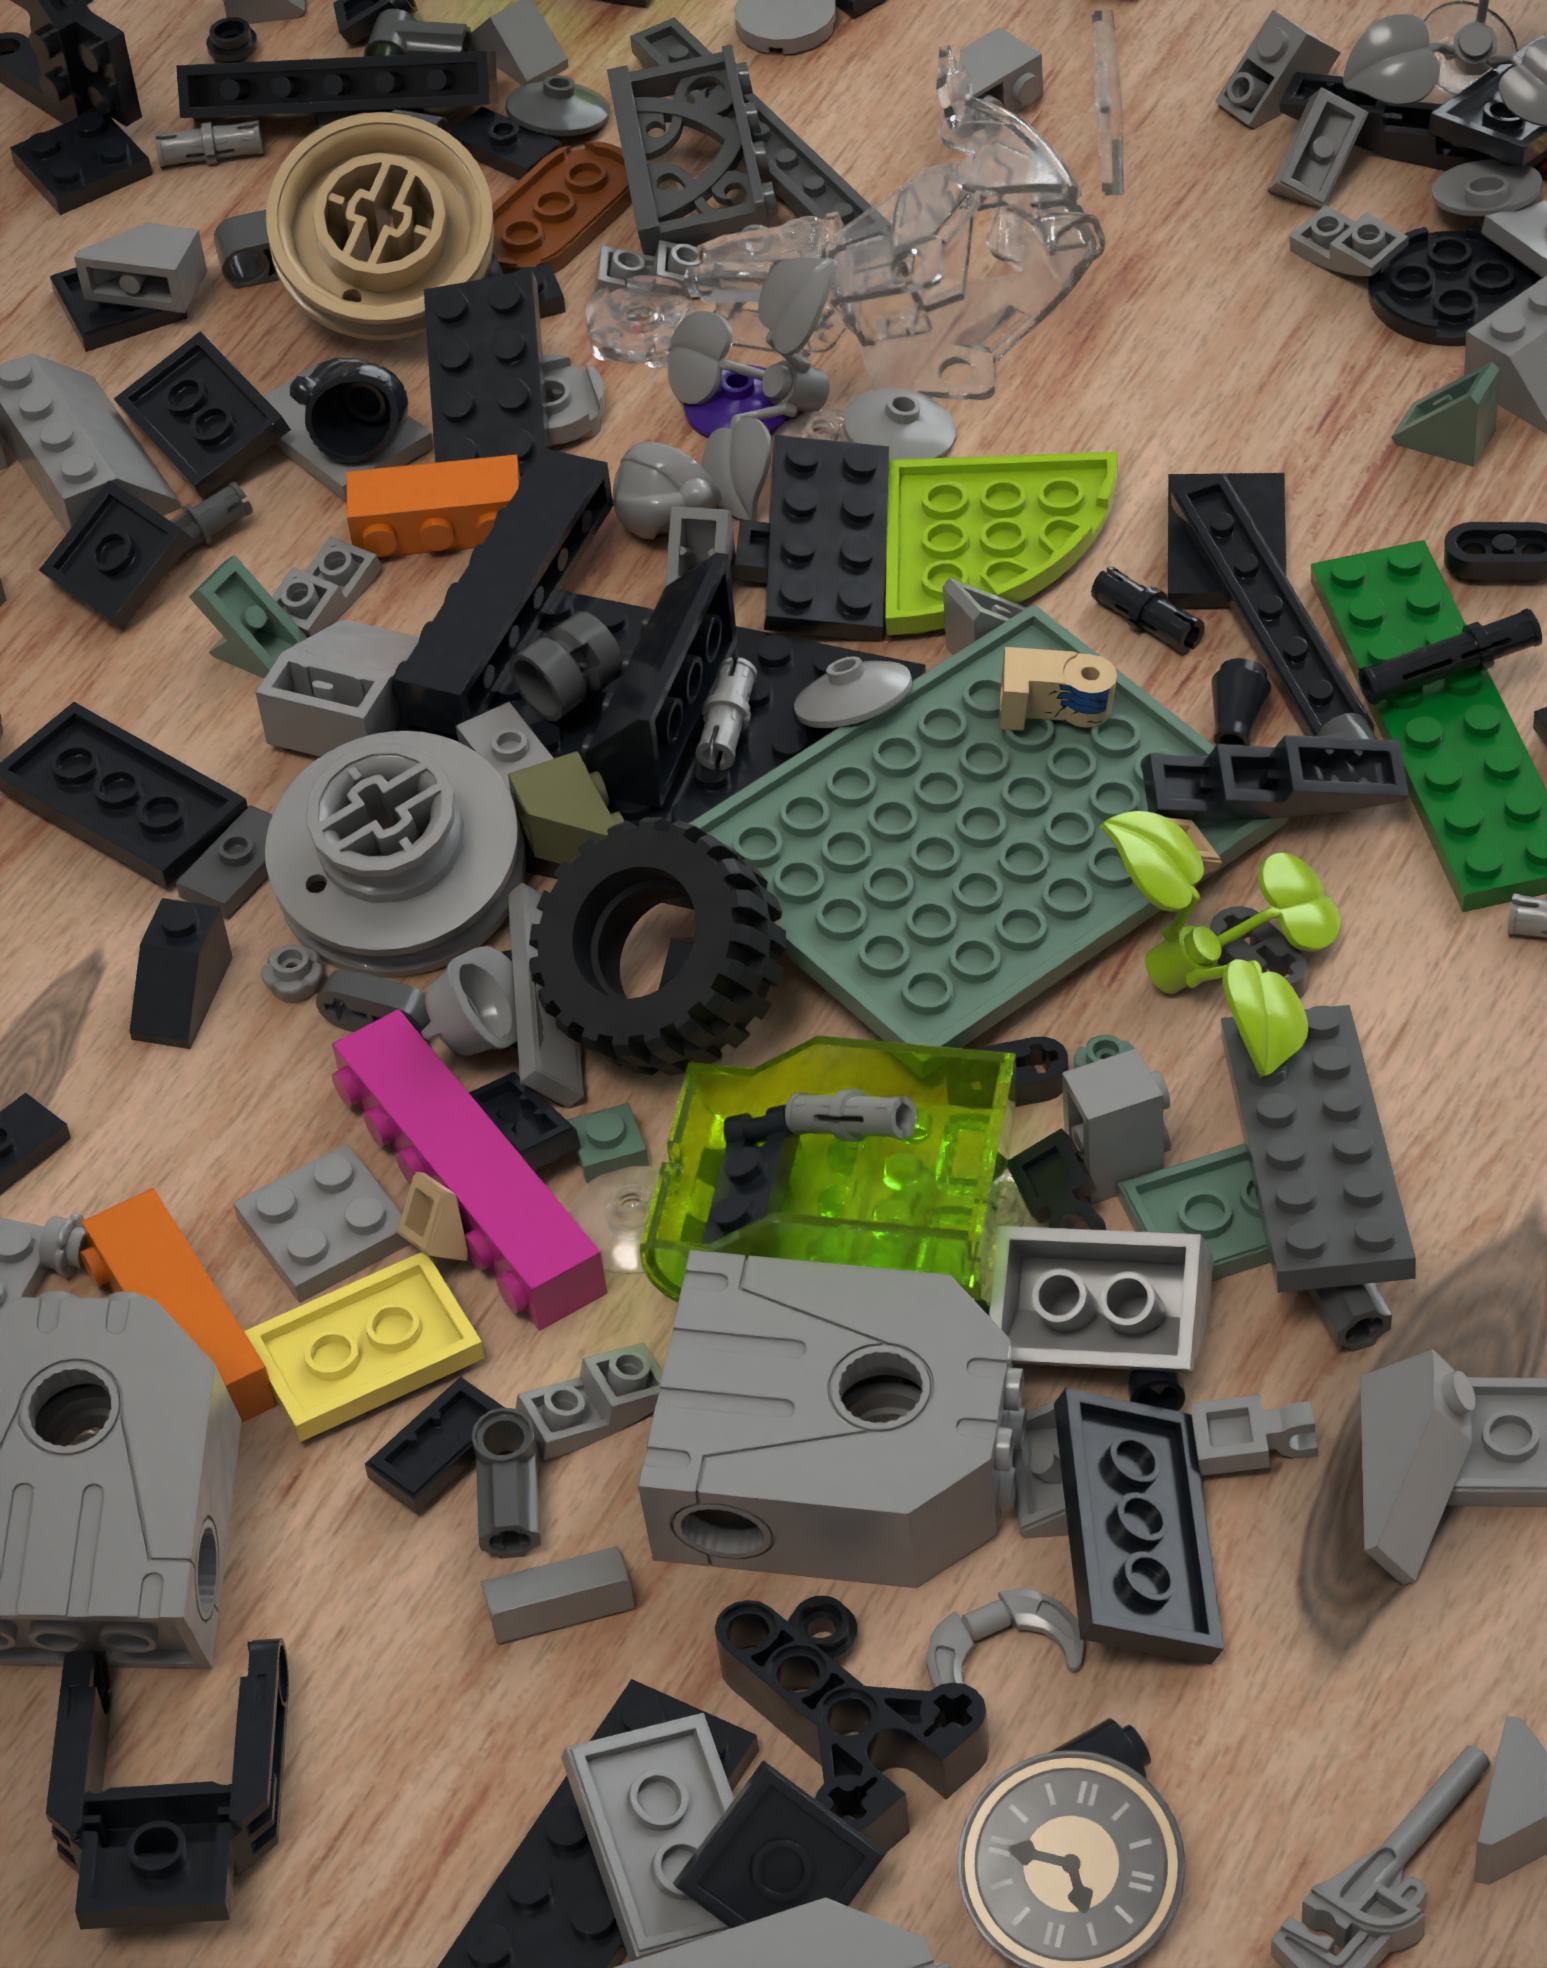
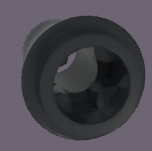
[1211,658,1272,746]

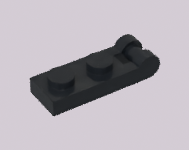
[700,1104,800,1259]

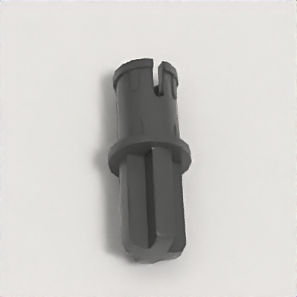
[171,482,253,553]

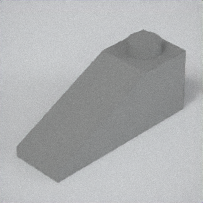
[1360,1349,1476,1585]

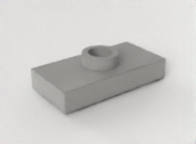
[456,702,554,797]

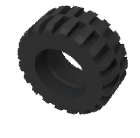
[529,817,786,1076]

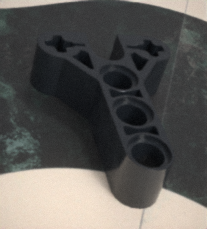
[715,1600,989,1853]

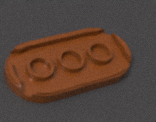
[492,142,632,274]

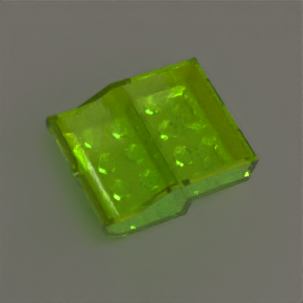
[639,1035,1016,1302]

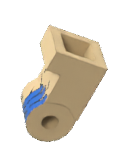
[999,647,1117,731]

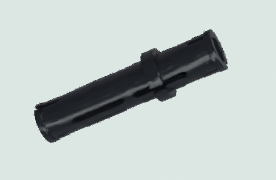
[1358,608,1542,705]

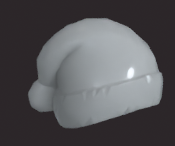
[612,441,722,540]

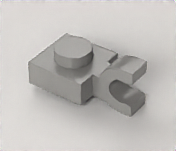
[1191,1394,1318,1476]

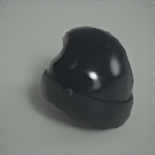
[290,357,409,463]

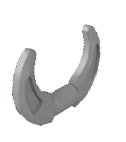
[926,1588,1084,1688]

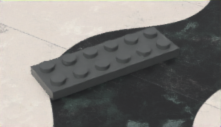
[1221,1005,1416,1293]

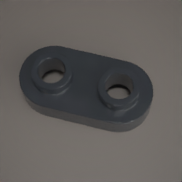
[1444,522,1547,580]

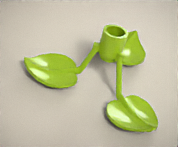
[1099,811,1341,1078]

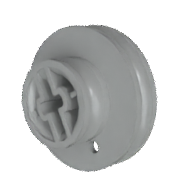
[265,731,526,978]

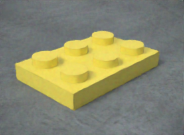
[244,1252,485,1442]

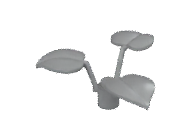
[1343,0,1547,127]
[667,258,839,521]

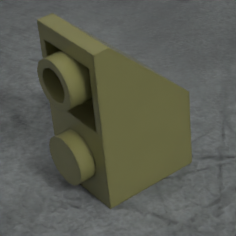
[508,751,624,864]

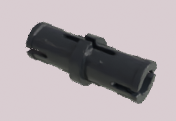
[1091,566,1205,654]

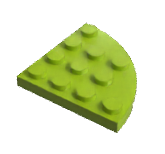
[885,451,1118,636]

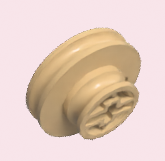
[266,112,494,340]

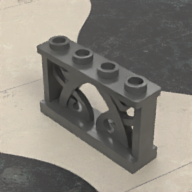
[607,44,778,256]

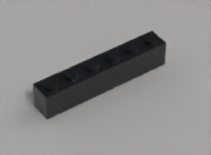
[176,51,499,119]
[393,448,613,736]

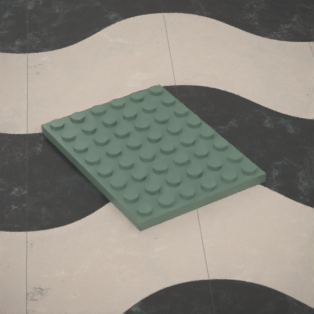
[689,604,1289,1075]

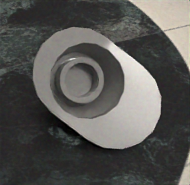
[421,946,518,1056]

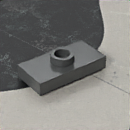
[176,805,272,919]

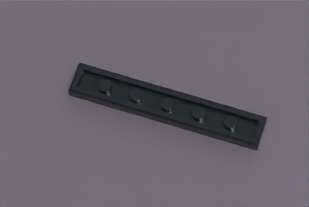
[1171,474,1374,737]

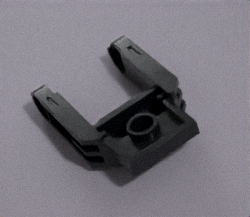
[0,0,142,127]
[46,1638,289,1930]

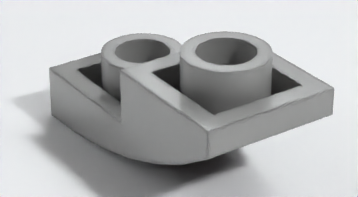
[1289,205,1409,276]
[594,240,712,302]
[272,536,383,636]
[515,1342,663,1461]

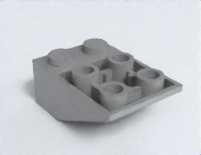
[255,619,419,757]

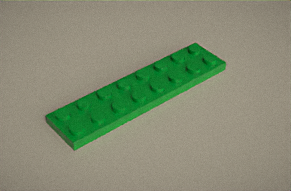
[1311,540,1547,912]

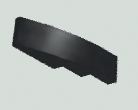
[1279,72,1495,171]
[1141,735,1409,821]

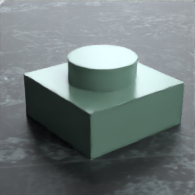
[567,1103,649,1183]

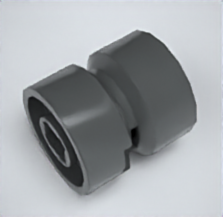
[510,611,624,721]

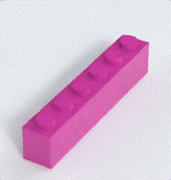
[332,1009,608,1331]

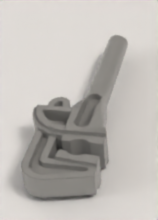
[1271,1745,1490,1968]

